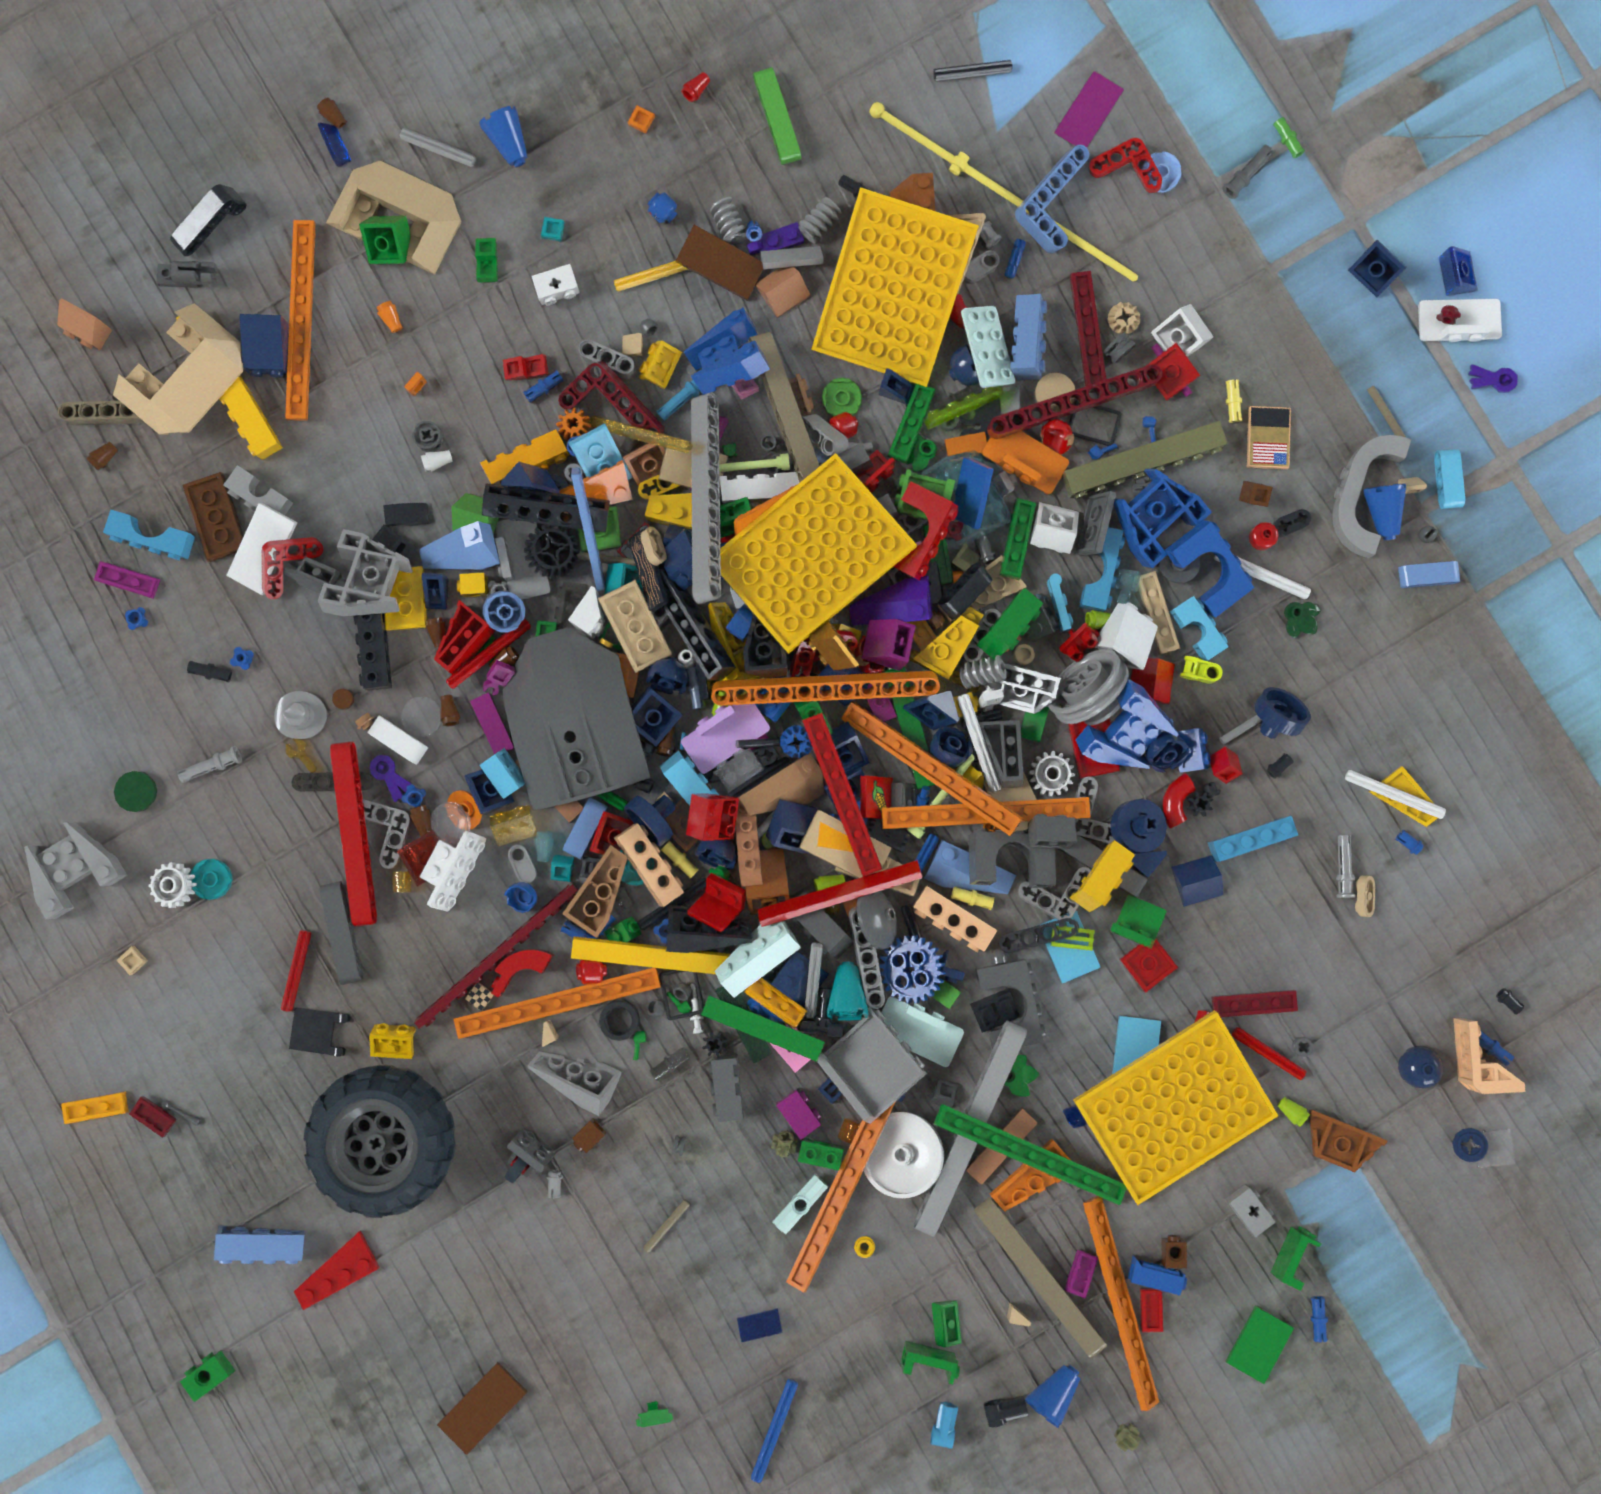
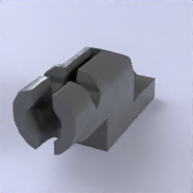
[156,261,217,288]

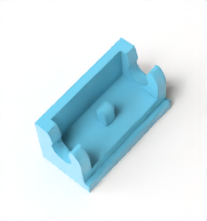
[479,748,525,799]

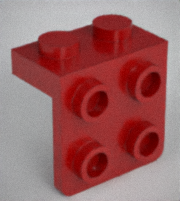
[856,450,895,493]

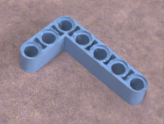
[1015,144,1089,253]

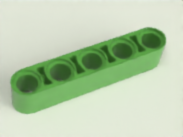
[753,67,802,165]

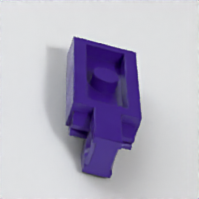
[747,222,804,256]

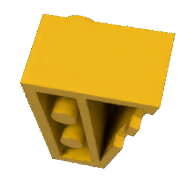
[645,493,692,530]
[1069,840,1135,912]

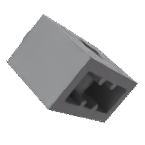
[1225,1184,1275,1238]

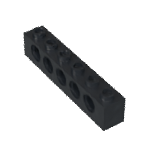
[482,483,610,532]
[659,569,736,680]

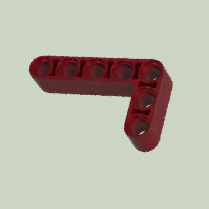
[558,361,665,443]

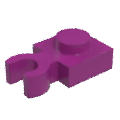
[483,660,515,696]

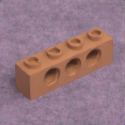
[736,802,762,886]

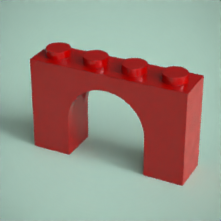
[893,481,958,580]

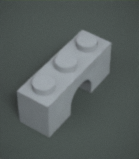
[224,465,293,515]

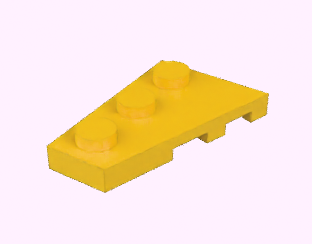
[1368,766,1437,827]

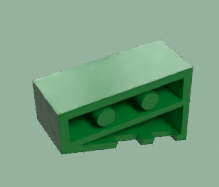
[977,588,1043,660]

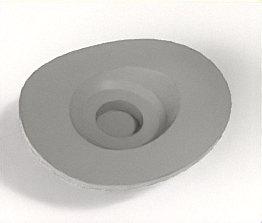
[274,691,327,739]

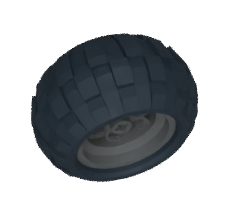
[303,1065,456,1218]

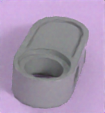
[964,250,1000,283]
[508,845,538,884]

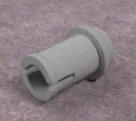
[546,1170,563,1198]

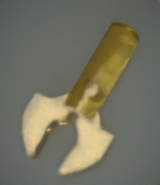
[286,738,317,773]

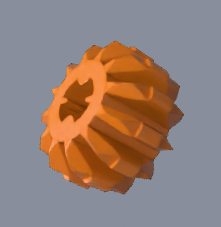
[556,407,591,441]

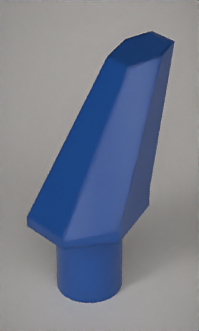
[916,786,930,806]

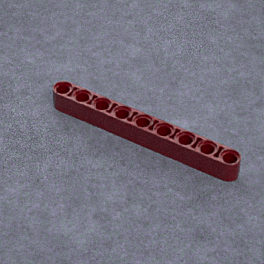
[987,364,1162,439]

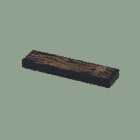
[628,529,668,612]

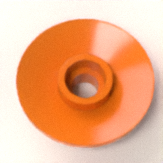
[447,790,482,830]

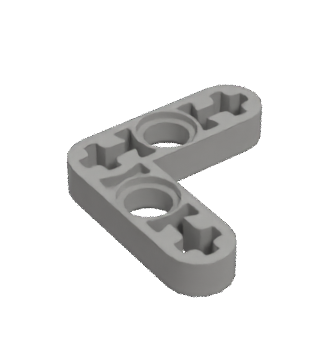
[1075,777,1114,844]
[363,799,412,869]
[1018,867,1091,920]

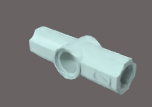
[773,1174,828,1234]

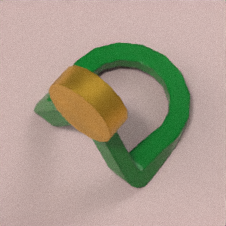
[599,622,622,650]

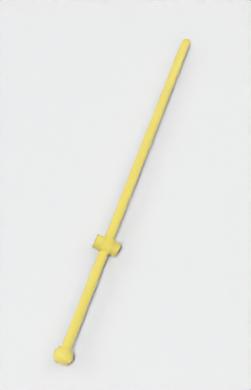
[869,102,1138,282]

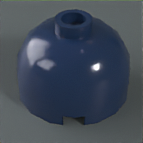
[948,344,979,386]
[646,657,689,694]
[930,726,973,768]
[1145,731,1188,773]
[695,839,738,870]
[1398,1046,1444,1089]

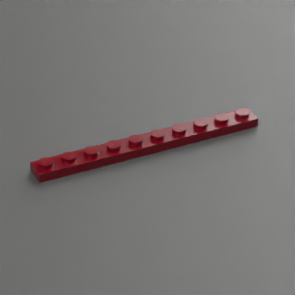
[414,881,578,1029]

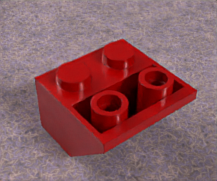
[686,793,739,841]

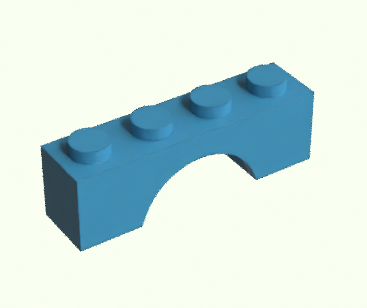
[103,510,195,561]
[1079,527,1125,612]
[1207,816,1298,862]

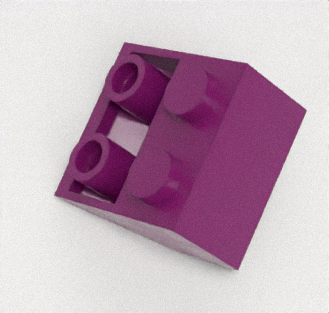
[861,619,916,671]

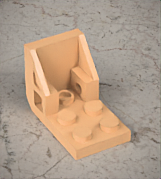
[1454,1018,1525,1094]

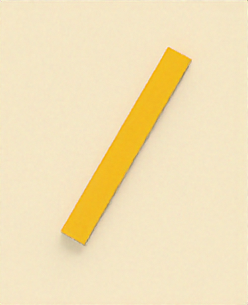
[571,936,731,974]

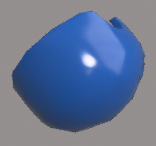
[504,882,537,913]

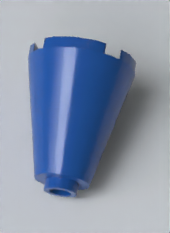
[479,106,528,168]
[1363,483,1406,540]
[1025,1365,1080,1428]

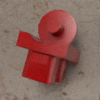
[1059,622,1100,662]

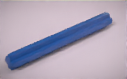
[751,1379,798,1483]

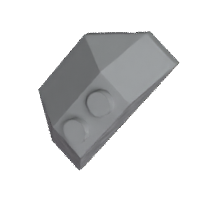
[984,658,1062,714]

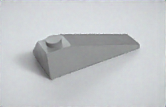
[528,1051,621,1116]

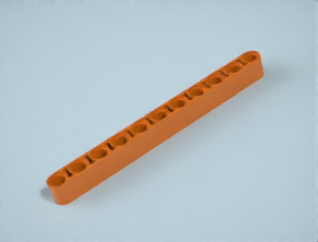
[711,671,940,705]

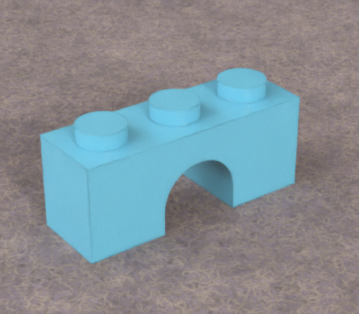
[1169,596,1228,661]

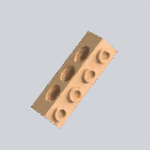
[614,824,684,907]
[912,886,998,953]

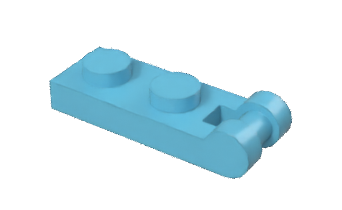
[1047,574,1073,633]

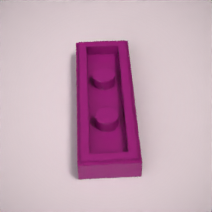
[94,561,160,599]
[470,692,515,754]

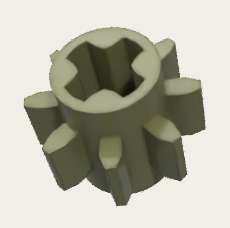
[771,1131,798,1157]
[1114,1423,1141,1452]

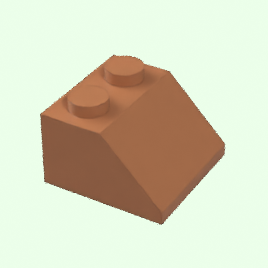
[57,298,112,350]

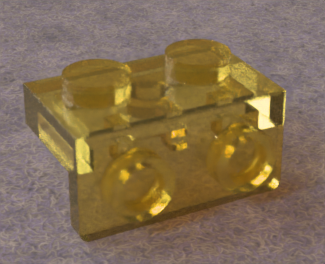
[490,805,538,847]

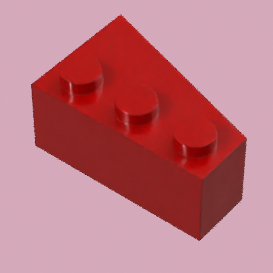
[434,600,496,675]

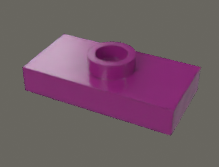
[867,684,897,722]
[1064,1250,1098,1299]

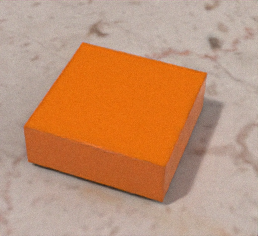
[628,105,655,134]
[404,372,427,396]

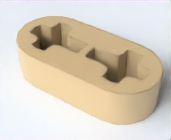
[640,527,667,566]

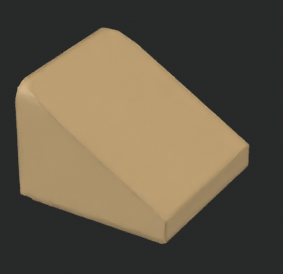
[622,333,643,357]
[1398,477,1427,494]
[542,1020,559,1047]
[1007,1303,1031,1326]

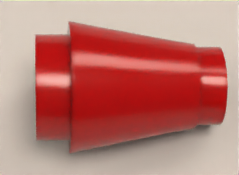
[681,72,710,102]

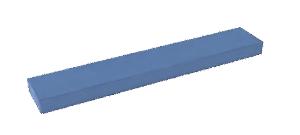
[571,467,605,591]

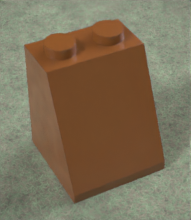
[890,173,935,211]
[746,847,790,915]

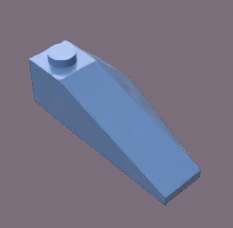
[419,521,500,570]

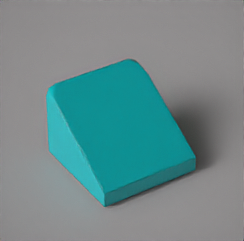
[551,855,574,882]

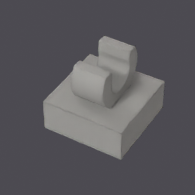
[991,471,1019,499]

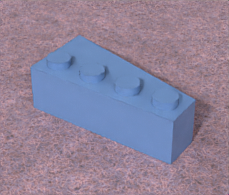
[1010,294,1047,381]

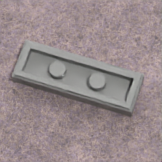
[760,246,823,269]

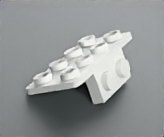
[1418,299,1502,342]
[420,831,486,912]

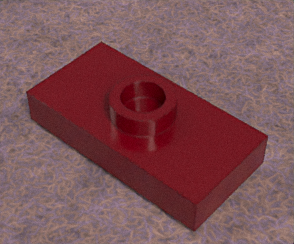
[129,1096,177,1138]

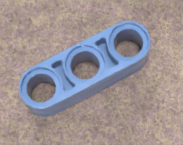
[1398,561,1460,588]
[563,797,609,860]

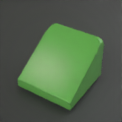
[933,980,961,1009]

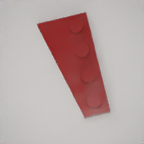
[294,1230,380,1310]

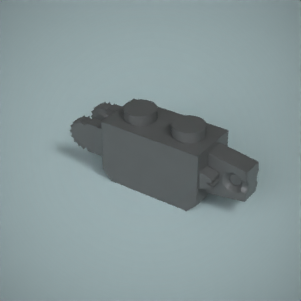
[283,557,346,594]

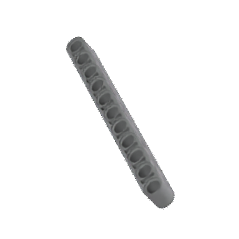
[691,392,721,604]
[914,1021,1027,1237]

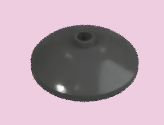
[857,891,897,950]

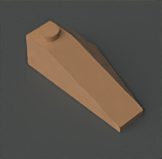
[738,753,825,816]
[563,845,628,938]

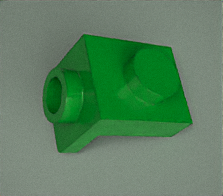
[604,916,642,942]

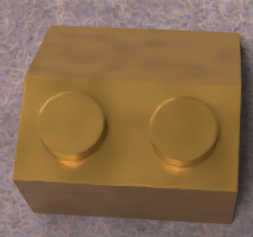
[807,620,859,670]

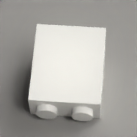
[1095,602,1158,670]

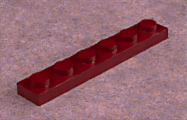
[1070,271,1106,393]

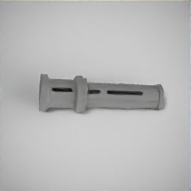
[177,746,242,783]
[1336,835,1356,898]

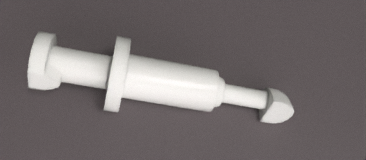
[690,984,704,1034]

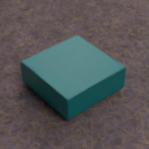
[541,217,565,242]

